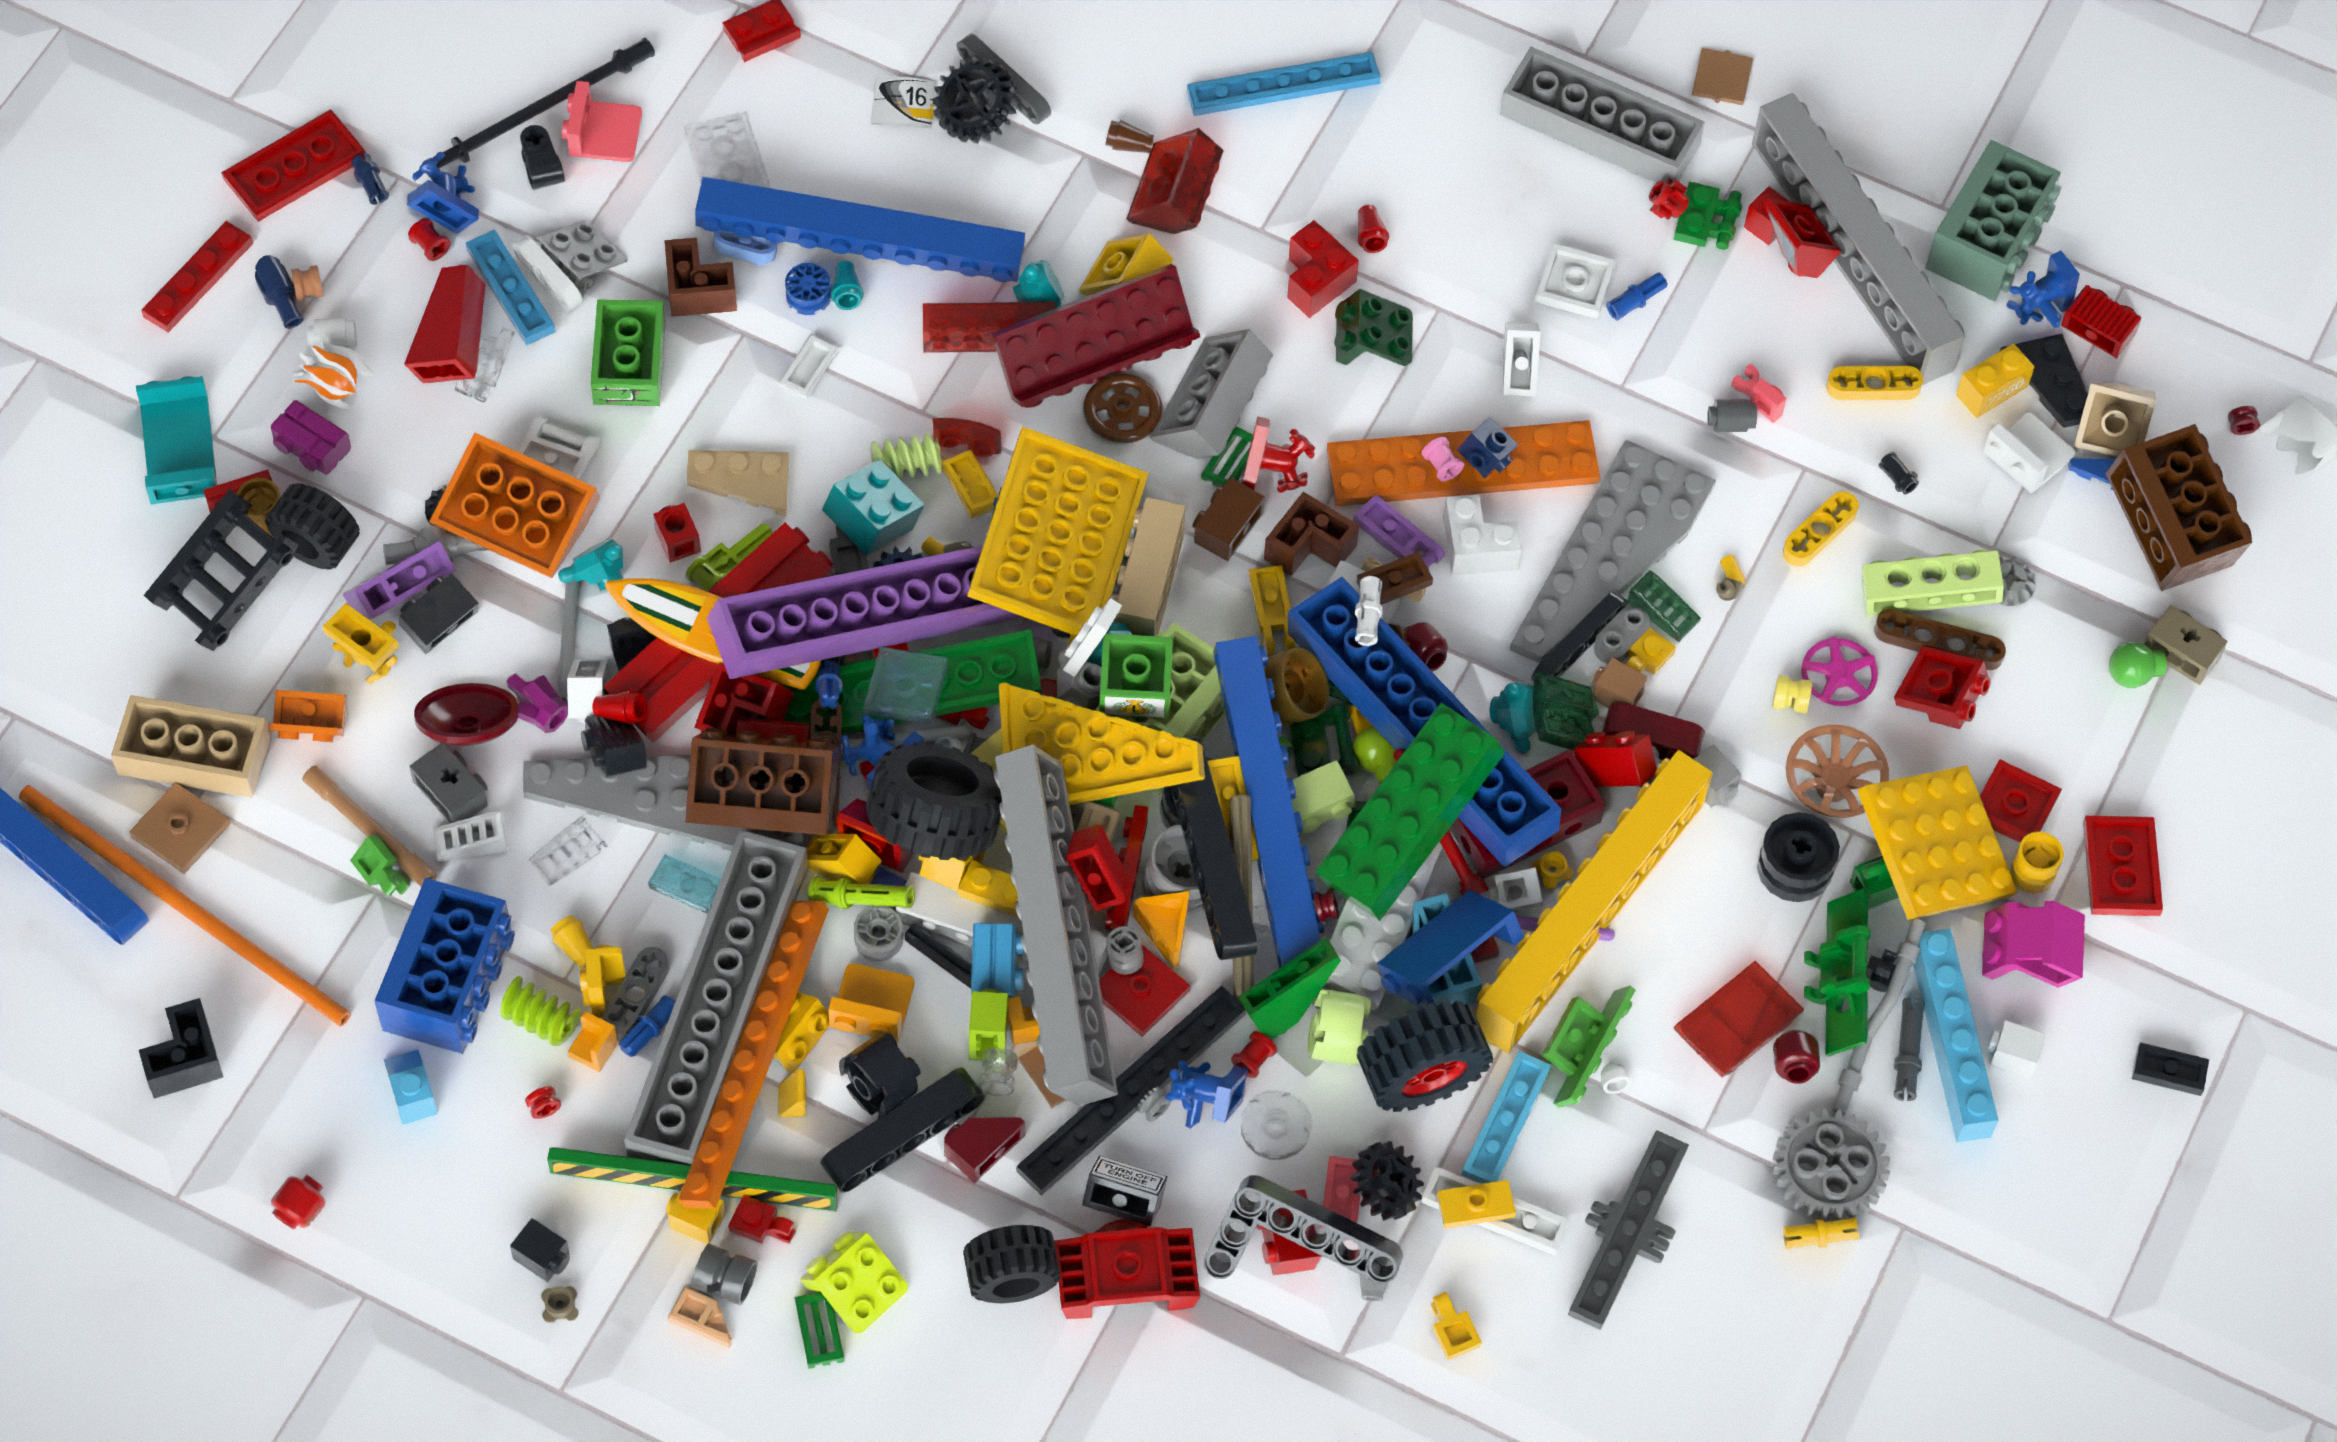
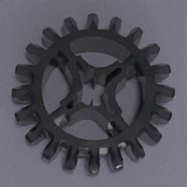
[932,56,1019,144]

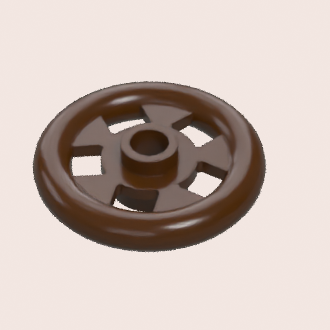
[1083,374,1163,443]

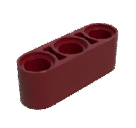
[1601,702,1705,760]

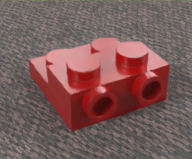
[1894,646,1991,729]

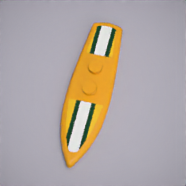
[605,578,821,690]

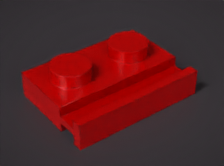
[722,0,801,63]

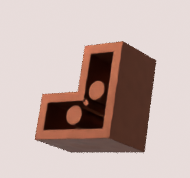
[664,237,737,317]
[1264,491,1359,576]

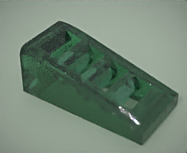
[1628,570,1701,642]

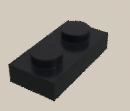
[2131,1042,2210,1096]

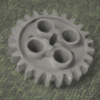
[1772,1109,1891,1222]

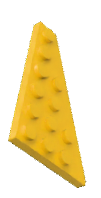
[999,682,1205,805]

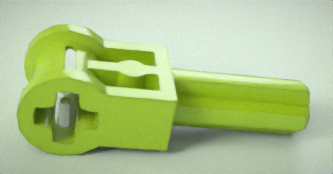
[685,524,773,592]

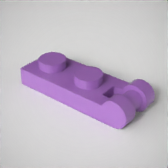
[1353,495,1445,571]

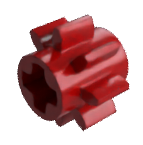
[1648,178,1689,220]

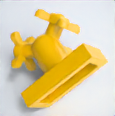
[322,603,399,684]

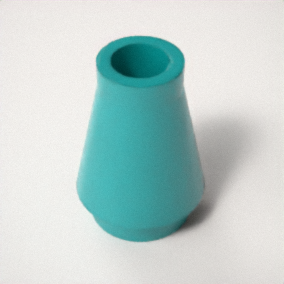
[831,261,864,310]

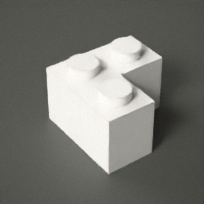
[1443,494,1522,575]

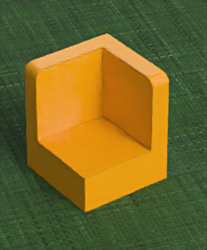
[1008,996,1040,1045]
[568,1011,618,1072]

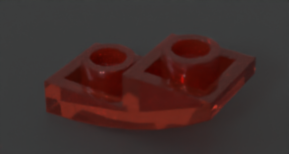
[932,418,1001,457]

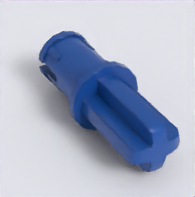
[1606,272,1668,321]
[815,660,843,709]
[619,995,675,1057]

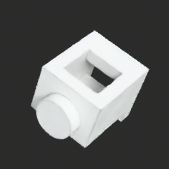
[1489,867,1543,911]

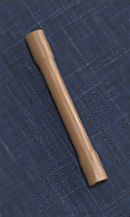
[302,765,437,887]

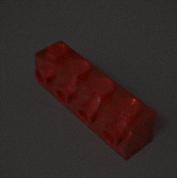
[922,302,1055,353]

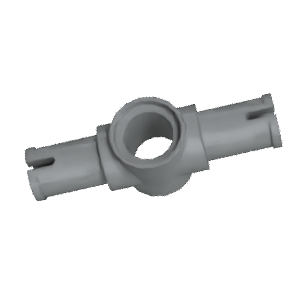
[383,525,487,565]

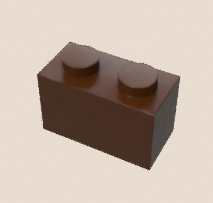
[1192,477,1265,562]

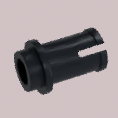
[1878,452,1919,495]

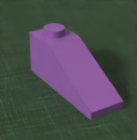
[342,541,456,620]

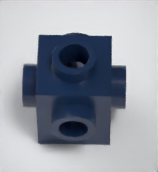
[1457,417,1518,478]

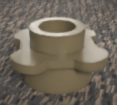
[541,1286,579,1323]

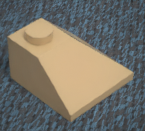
[2074,382,2156,457]

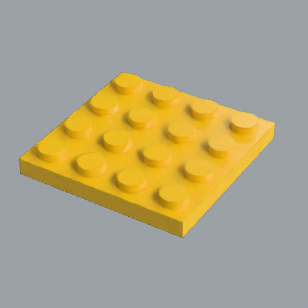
[1857,765,2018,920]

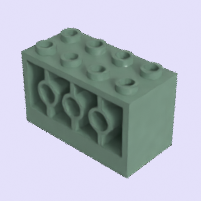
[1925,140,2062,302]

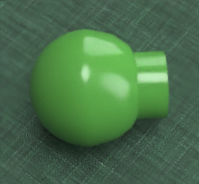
[2109,641,2167,688]

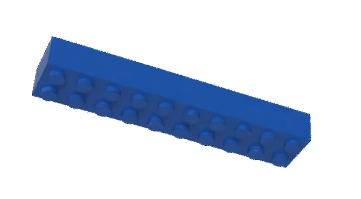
[1287,577,1561,867]

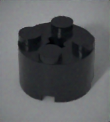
[839,1031,921,1118]

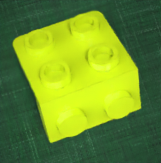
[800,1231,908,1333]

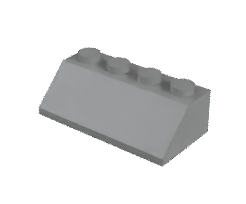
[1150,329,1274,459]

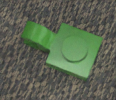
[350,835,410,896]

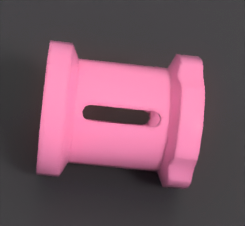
[1422,437,1465,482]

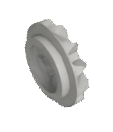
[1998,556,2036,606]

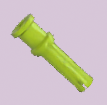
[808,876,915,909]

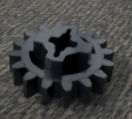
[1350,1141,1424,1221]

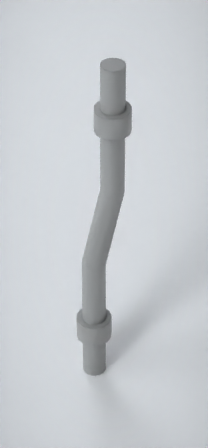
[1832,919,1926,1115]

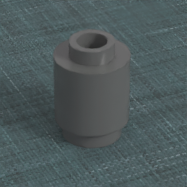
[1707,399,1757,433]

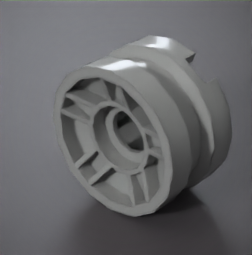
[854,906,903,961]

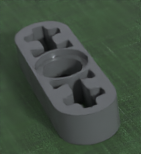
[602,947,669,1041]

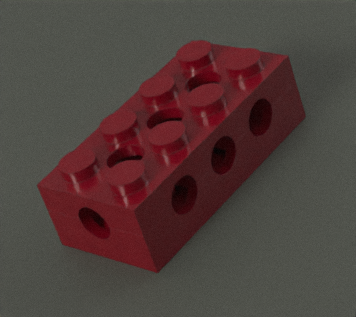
[1449,749,1606,879]

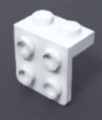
[1983,413,2075,494]

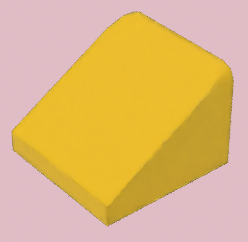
[778,1069,806,1117]

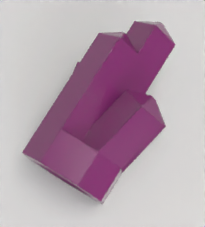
[506,673,568,734]

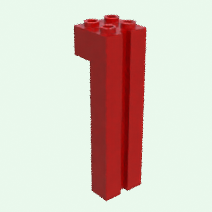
[603,522,835,744]

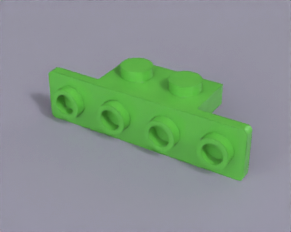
[1541,985,1636,1108]

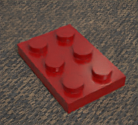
[2083,815,2163,916]

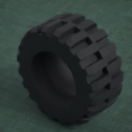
[866,742,1002,860]

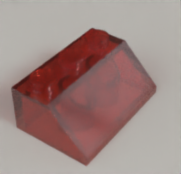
[1126,128,1224,234]

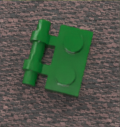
[1673,181,1742,250]

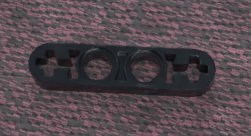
[1531,590,1628,690]

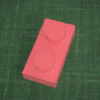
[1320,1156,1361,1228]

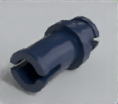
[351,153,389,205]

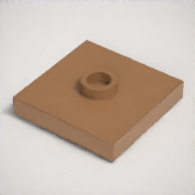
[129,782,230,874]

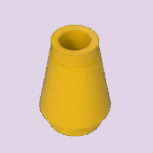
[550,915,594,969]

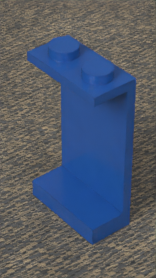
[1377,890,1524,1008]

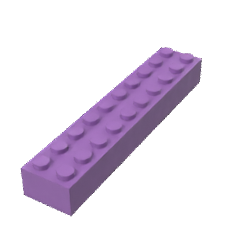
[707,546,1024,679]

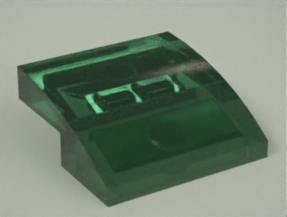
[1533,672,1599,751]

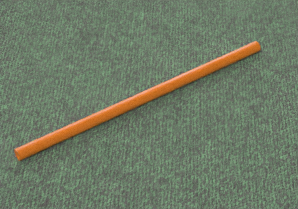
[19,785,351,1027]

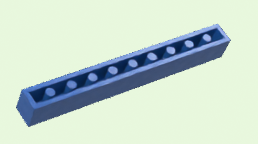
[695,176,1026,282]
[1213,636,1324,968]

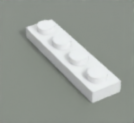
[1421,1166,1570,1256]

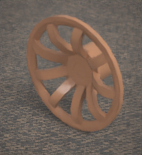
[1785,725,1889,818]

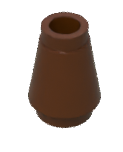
[1105,119,1154,154]

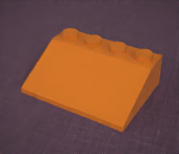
[429,432,601,579]

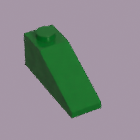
[1238,937,1341,1040]

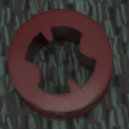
[2227,406,2260,435]
[1314,888,1339,923]

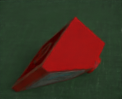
[1765,198,1841,278]

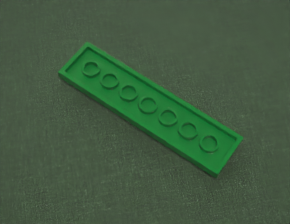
[772,629,1043,734]

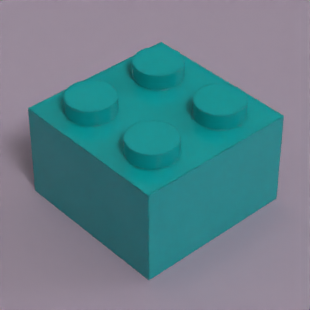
[822,459,925,556]

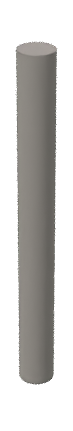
[557,581,579,704]

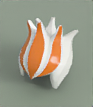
[292,332,374,409]

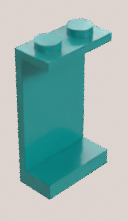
[135,376,217,505]

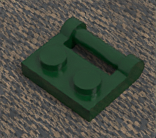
[1289,705,1360,777]

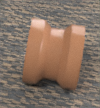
[291,265,324,302]

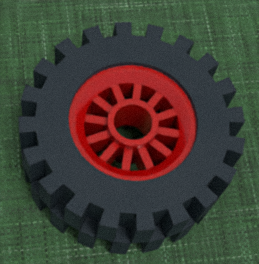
[1357,1001,1493,1112]

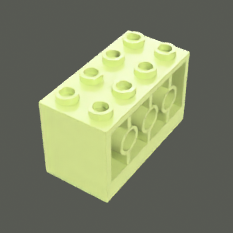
[1096,622,1226,796]

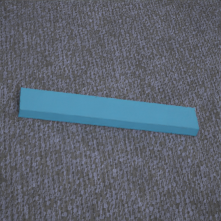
[1187,52,1380,116]

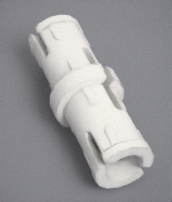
[1355,576,1383,646]

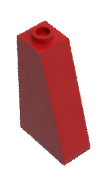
[404,265,486,383]

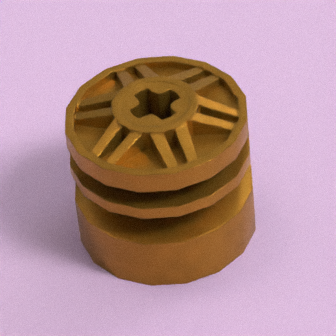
[1263,648,1330,727]

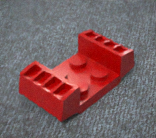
[1054,1227,1200,1319]

